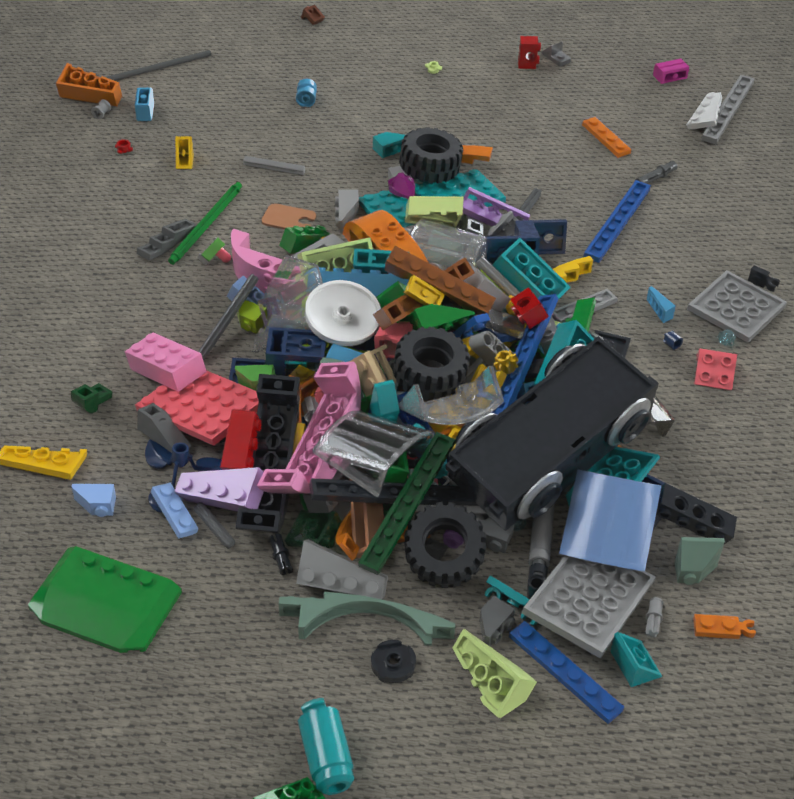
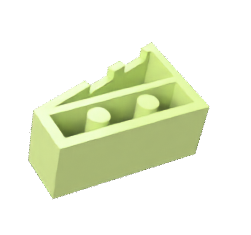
[405,196,464,230]

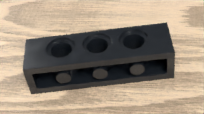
[656,483,737,544]

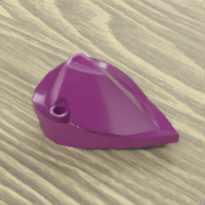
[388,172,415,199]

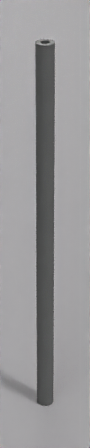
[106,50,211,81]

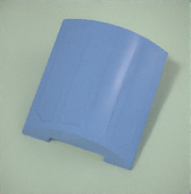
[559,469,661,572]

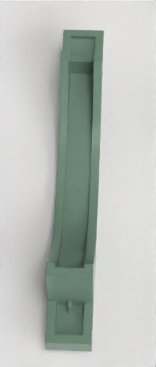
[279,592,455,646]

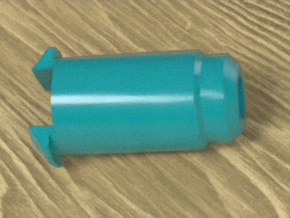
[298,698,354,795]

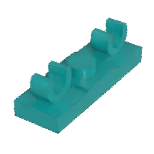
[485,575,538,626]

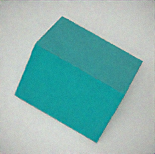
[610,632,662,687]

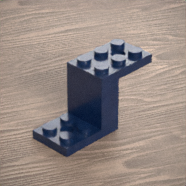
[486,219,567,265]
[229,327,326,384]

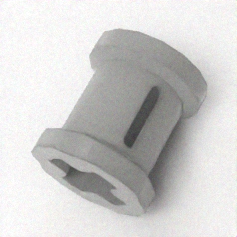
[91,99,111,119]

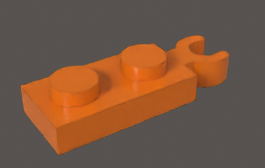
[693,614,756,639]

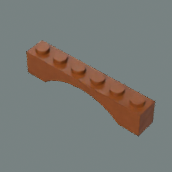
[384,246,496,316]
[373,258,475,330]

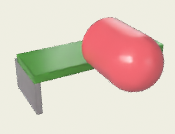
[197,237,231,265]

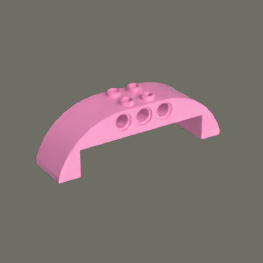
[231,229,310,307]
[257,362,361,494]

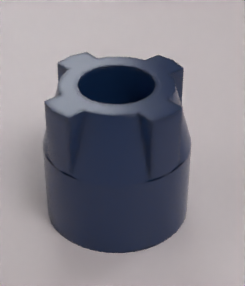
[663,330,683,350]

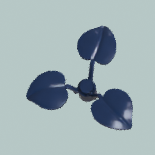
[145,439,222,513]

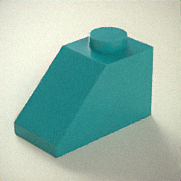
[372,132,405,158]
[370,380,399,427]

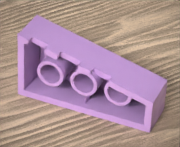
[174,467,264,511]

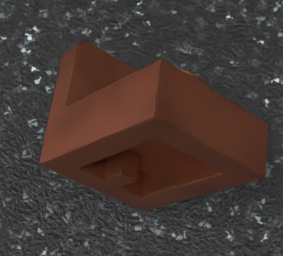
[301,4,325,25]

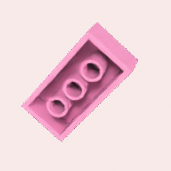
[125,333,207,392]

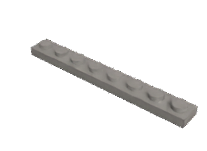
[701,74,755,145]

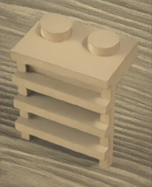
[349,344,396,397]

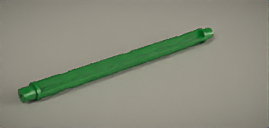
[168,182,242,265]

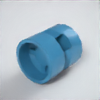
[296,79,317,107]

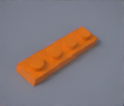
[582,117,631,158]

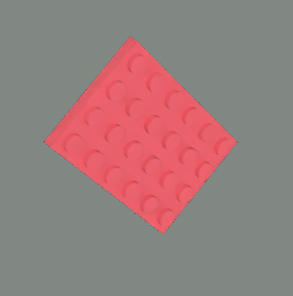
[135,370,259,446]

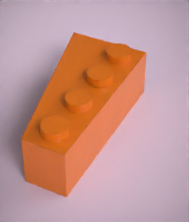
[56,63,122,107]

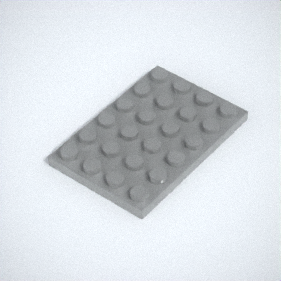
[522,555,656,658]

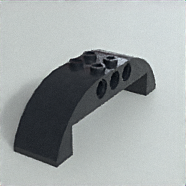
[235,374,300,533]

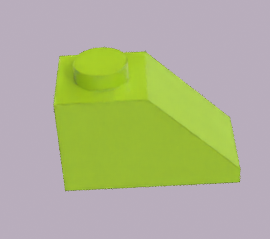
[237,300,268,334]

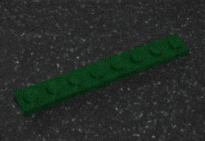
[358,432,455,575]

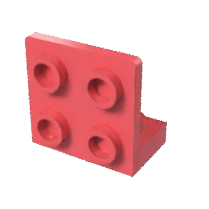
[694,348,737,390]

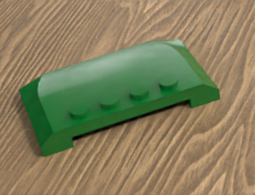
[28,546,182,653]

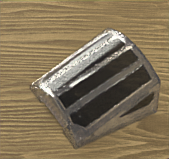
[312,410,435,497]

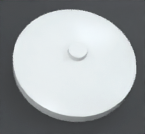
[305,280,381,346]

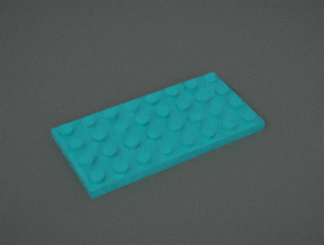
[359,169,506,227]

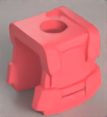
[374,321,413,358]

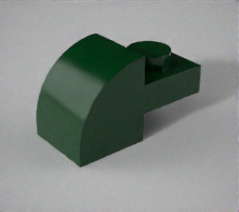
[71,383,113,413]

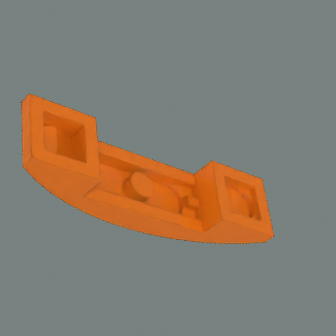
[336,510,360,561]

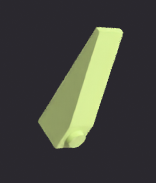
[452,629,537,718]

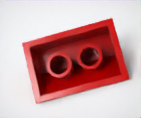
[220,409,261,470]

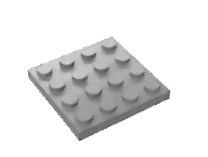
[687,270,787,343]

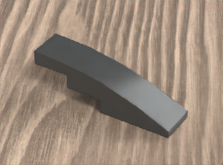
[136,219,197,261]

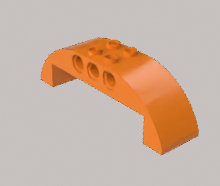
[343,210,429,263]

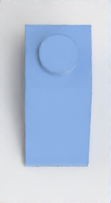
[72,484,116,517]

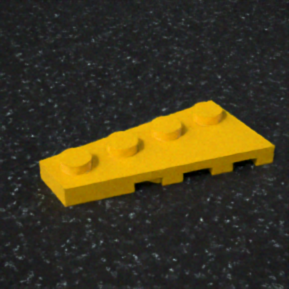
[0,446,87,480]

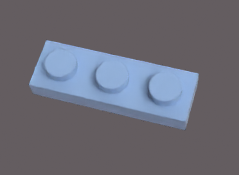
[151,482,199,539]

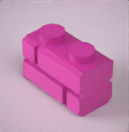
[653,58,689,84]

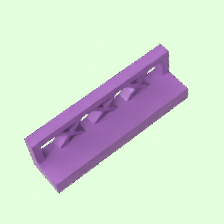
[463,187,530,226]

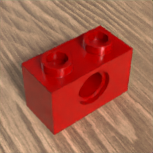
[518,36,541,69]
[510,287,549,329]

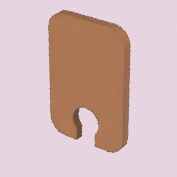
[261,204,316,229]

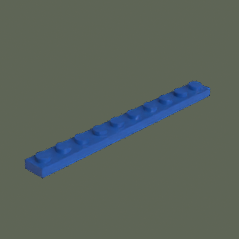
[488,294,558,415]

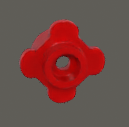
[115,139,133,154]

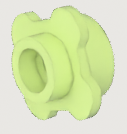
[425,61,442,74]

